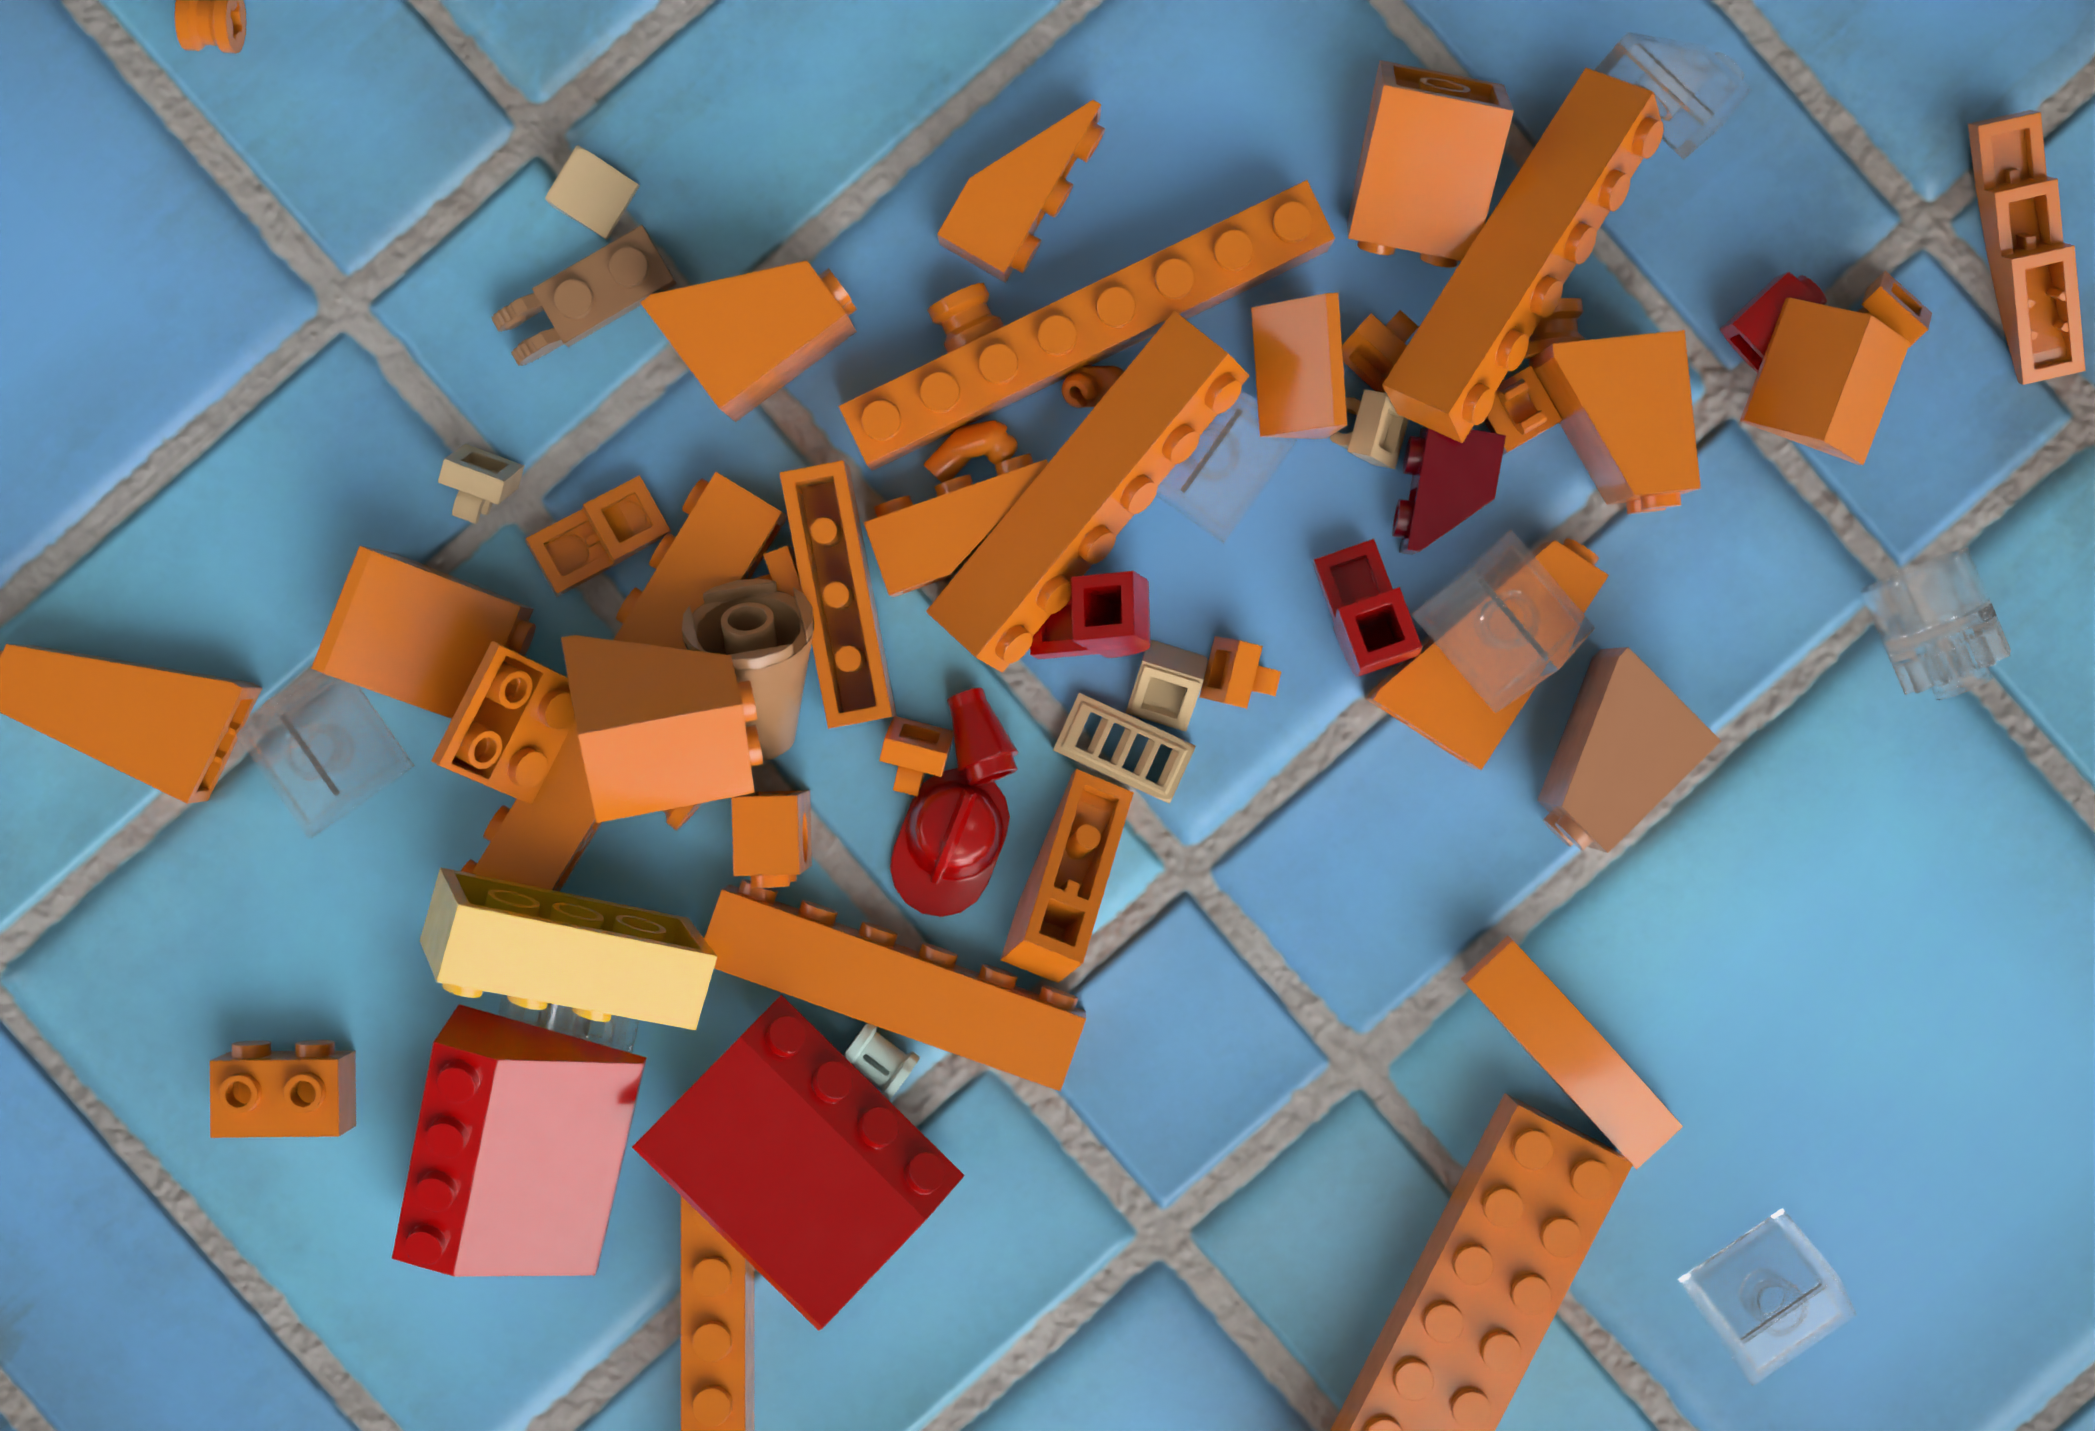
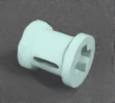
[843,1023,921,1100]

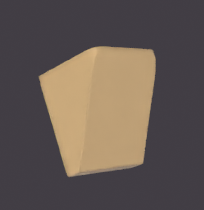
[545,145,640,240]
[1126,640,1208,732]

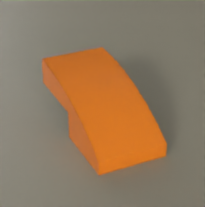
[525,475,671,597]

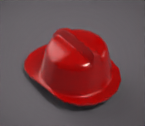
[890,768,1010,917]

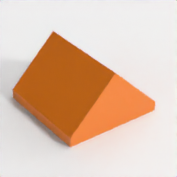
[1251,293,1347,439]
[1740,298,1910,465]

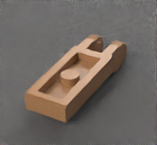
[491,225,677,366]

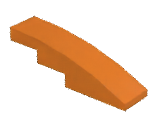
[1968,110,2086,385]
[1461,935,1683,1170]

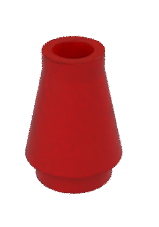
[947,687,1019,787]

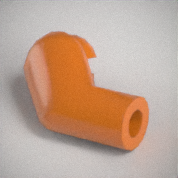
[1061,366,1124,408]
[923,420,1018,483]

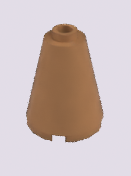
[682,579,814,761]

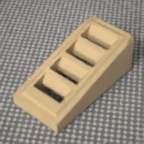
[1053,693,1196,804]

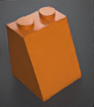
[1347,60,1514,268]
[640,260,857,422]
[1529,330,1701,514]
[311,546,536,719]
[561,635,763,823]

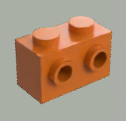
[209,1040,356,1138]

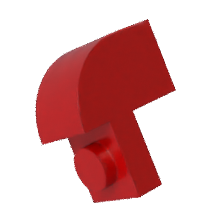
[1313,539,1422,677]
[1030,571,1151,659]

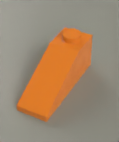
[1000,769,1134,983]

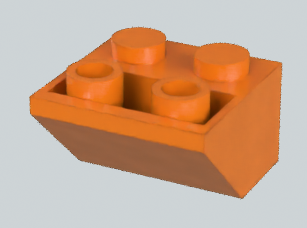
[431,641,575,805]

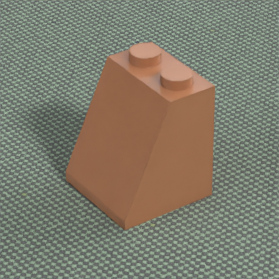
[1537,647,1721,853]

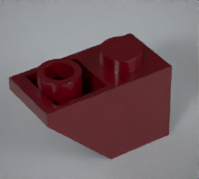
[1392,426,1506,555]

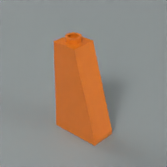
[1366,538,1609,770]
[0,644,263,803]

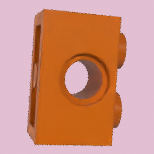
[732,790,812,888]

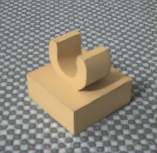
[1330,389,1409,469]
[438,444,524,524]

